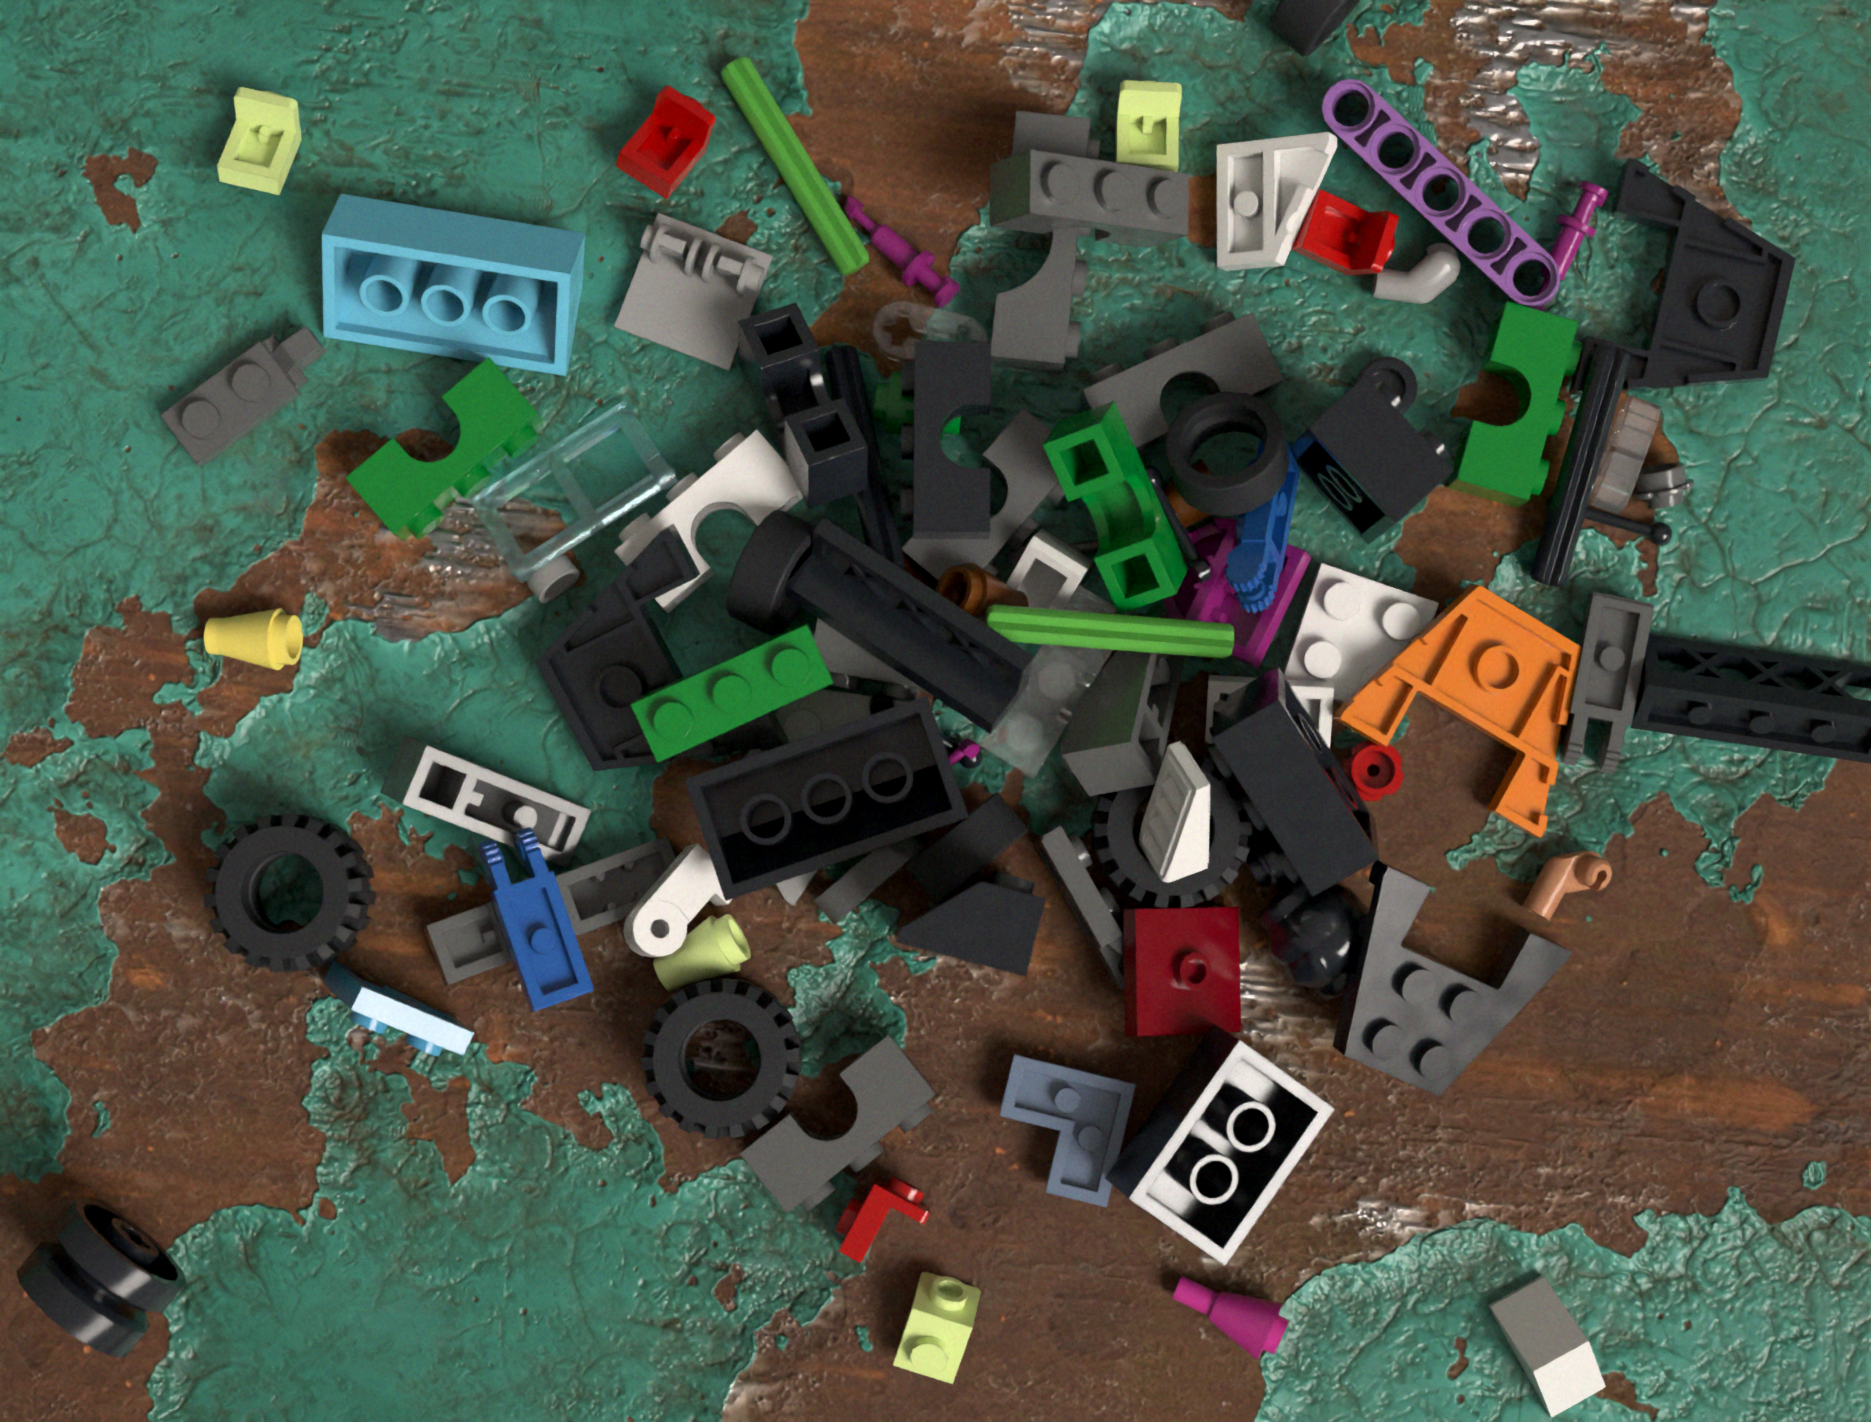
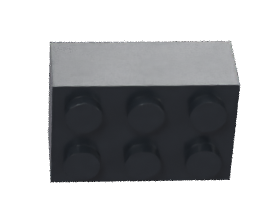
[1290,376,1454,545]
[1208,666,1379,896]
[1105,1024,1335,1266]

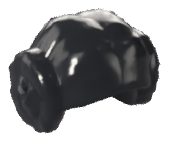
[1258,879,1369,1001]

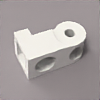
[623,844,732,957]

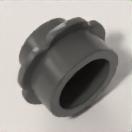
[1632,462,1694,509]

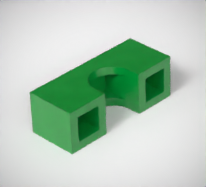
[1446,301,1582,508]
[346,357,545,541]
[1043,400,1189,614]
[630,621,833,763]

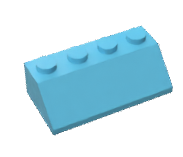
[322,194,585,376]

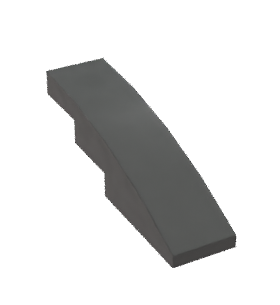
[423,836,676,986]

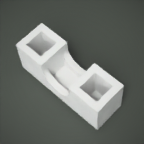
[614,430,803,613]

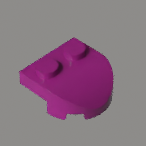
[1163,518,1311,669]

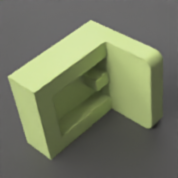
[1115,80,1182,172]
[217,87,302,195]
[893,1272,981,1384]

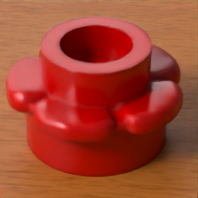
[1342,740,1404,801]

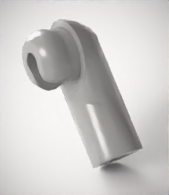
[1372,242,1461,304]

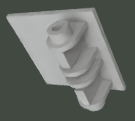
[614,213,773,371]

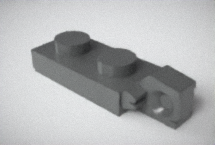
[160,326,327,467]
[1032,826,1124,989]

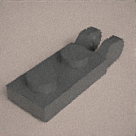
[1560,592,1654,774]

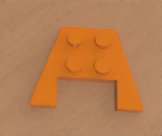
[1332,585,1582,838]

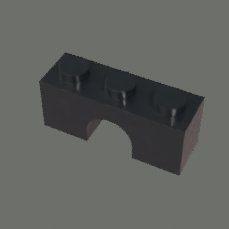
[738,303,868,509]
[901,341,991,539]

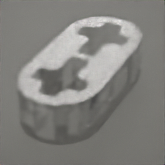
[873,301,988,362]
[1589,395,1661,515]

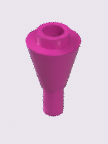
[1172,1276,1290,1361]

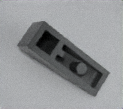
[1061,605,1185,796]
[380,735,592,868]

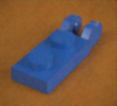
[1225,437,1300,614]
[478,827,594,1013]

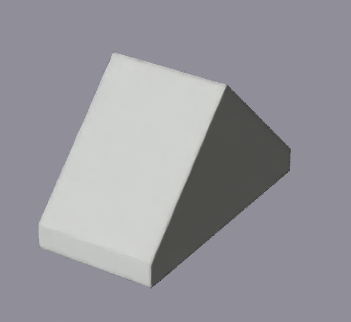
[1006,529,1094,610]
[1488,1275,1606,1418]

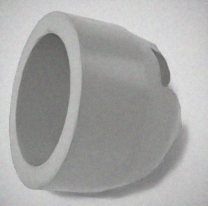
[524,549,580,603]

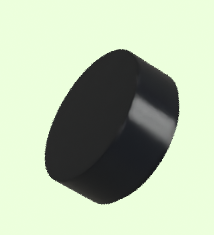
[1354,357,1418,415]

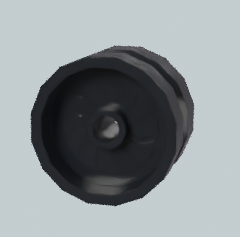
[16,1197,187,1357]

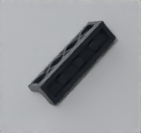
[785,517,1034,734]
[1631,634,1871,764]

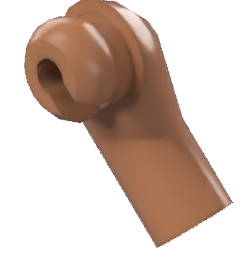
[1521,850,1612,921]

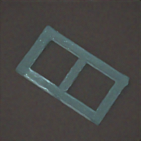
[469,400,678,583]

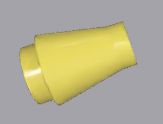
[204,608,303,670]

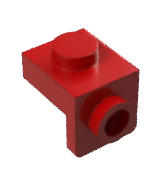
[616,85,716,199]
[1291,189,1399,276]
[834,1175,930,1263]

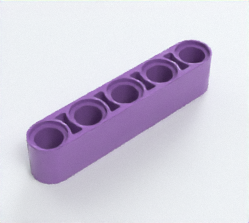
[1322,79,1560,309]

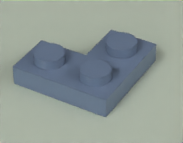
[999,1053,1136,1207]

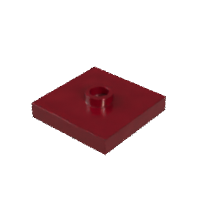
[1123,907,1241,1036]

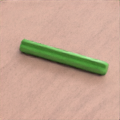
[721,56,869,276]
[984,604,1234,659]

